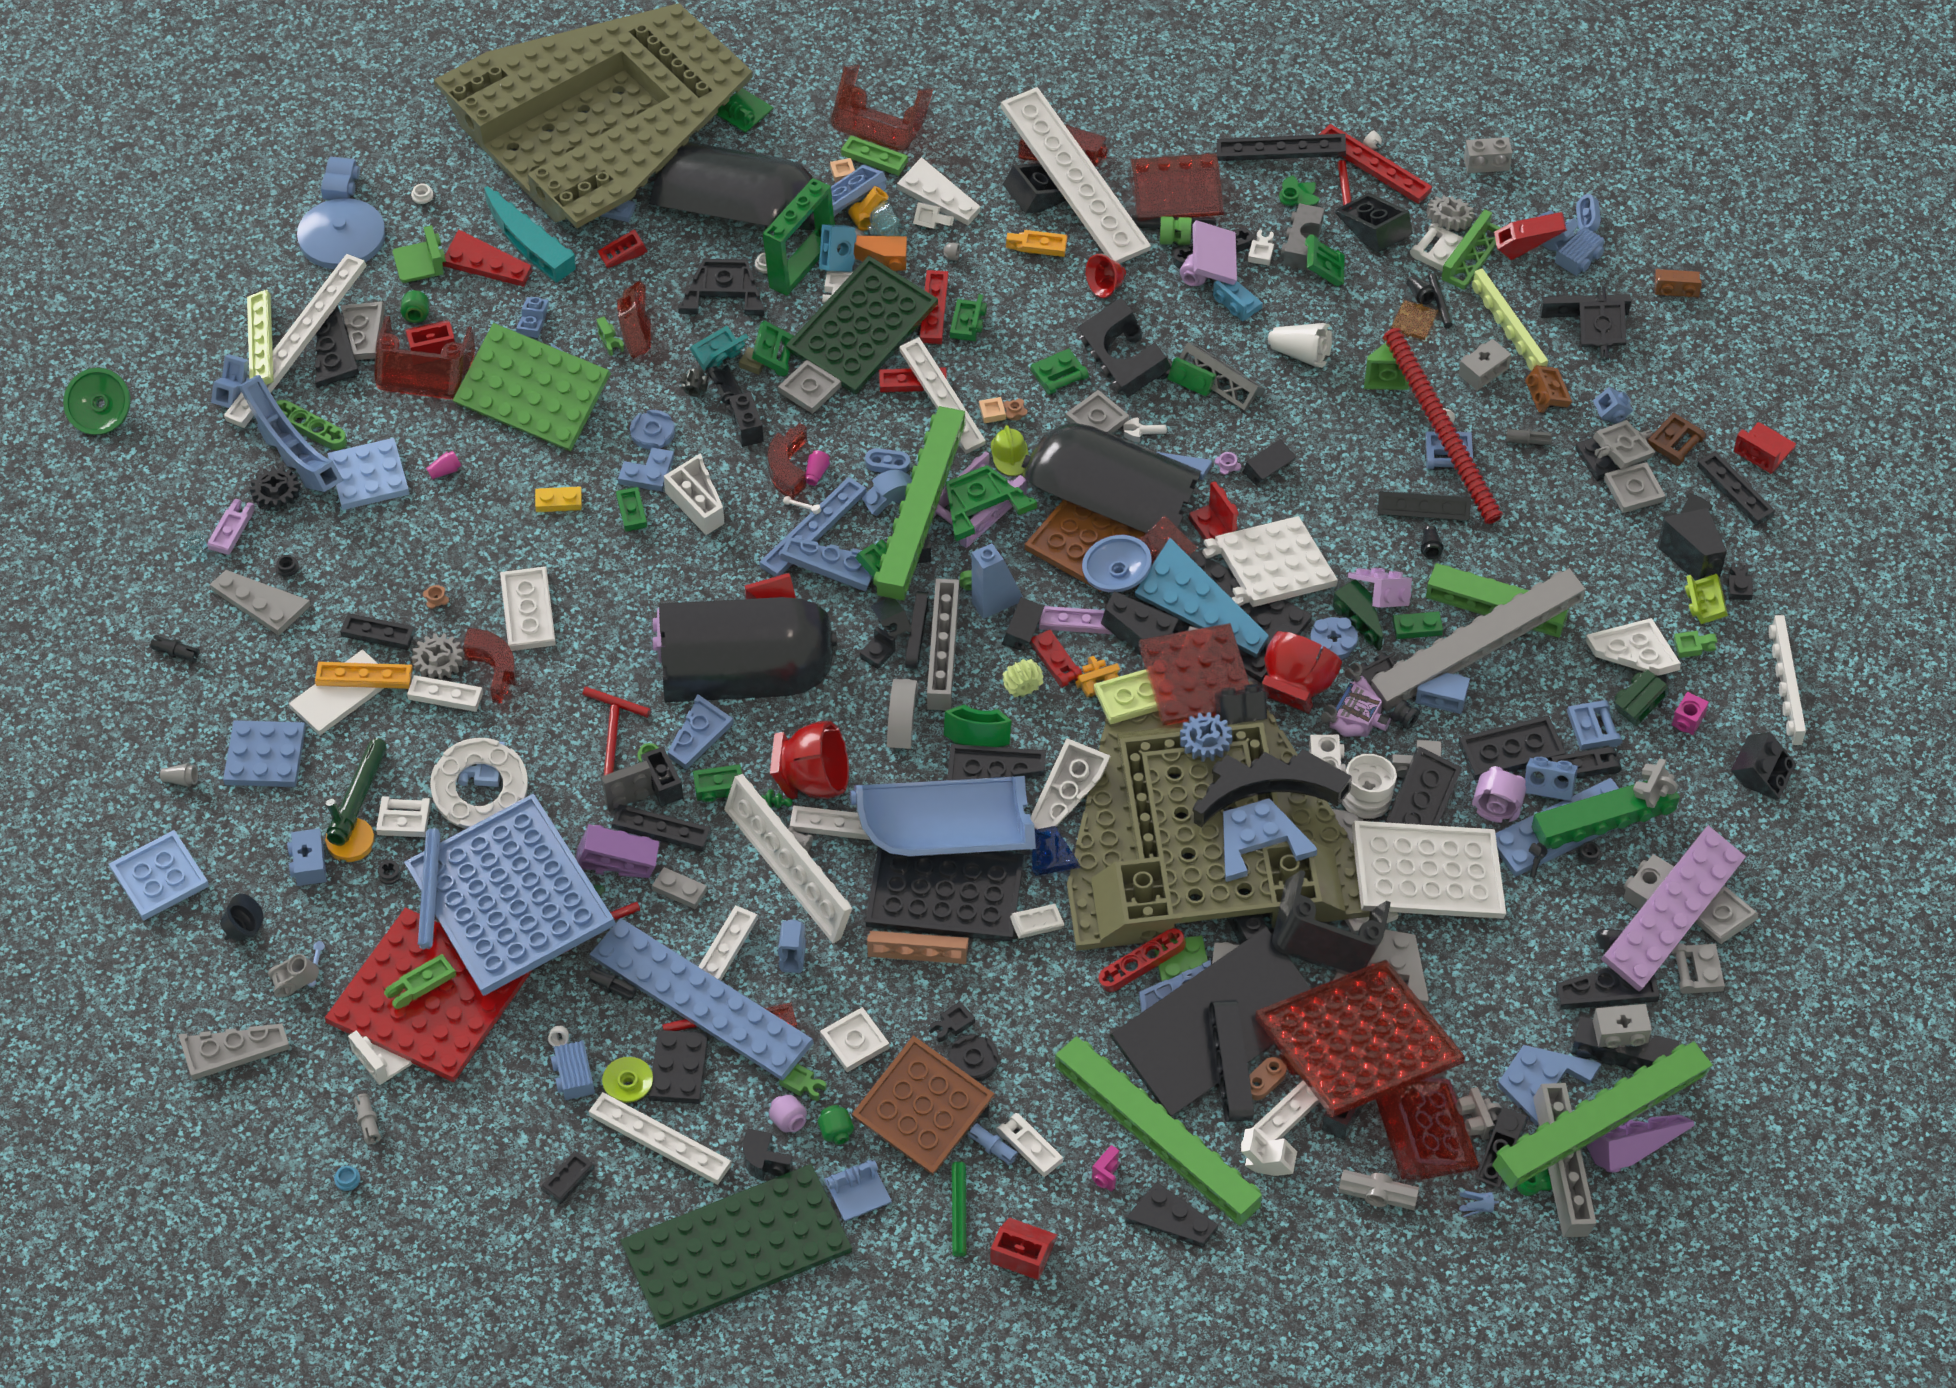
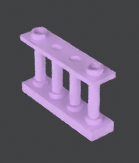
[933,451,1027,548]

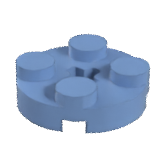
[1310,617,1358,660]

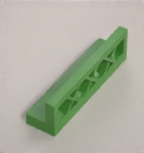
[1441,209,1501,290]

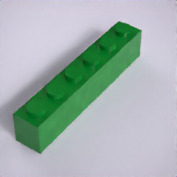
[1531,780,1680,849]

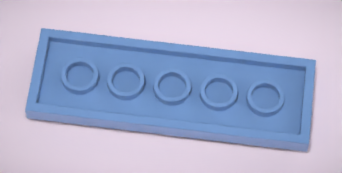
[1495,778,1619,877]

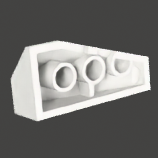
[1031,738,1111,834]

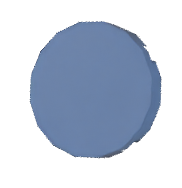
[630,410,675,450]

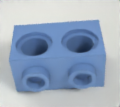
[1525,757,1578,801]

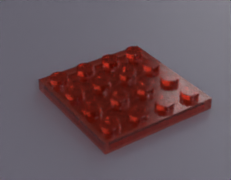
[1139,623,1250,726]

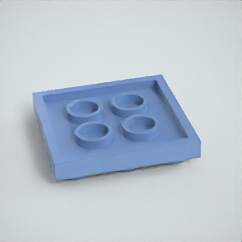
[223,720,306,787]

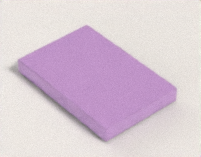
[1193,220,1237,285]

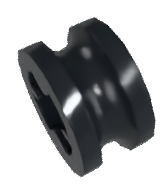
[378,860,401,885]

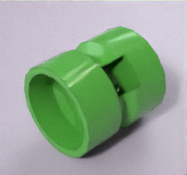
[1160,216,1192,246]

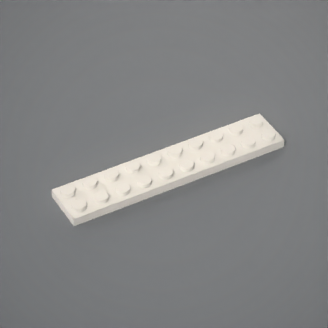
[1000,87,1151,264]

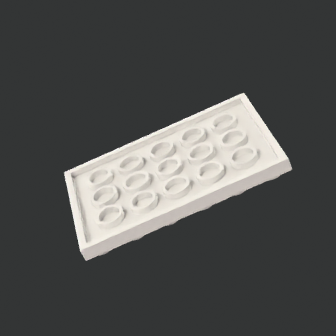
[1352,821,1506,919]

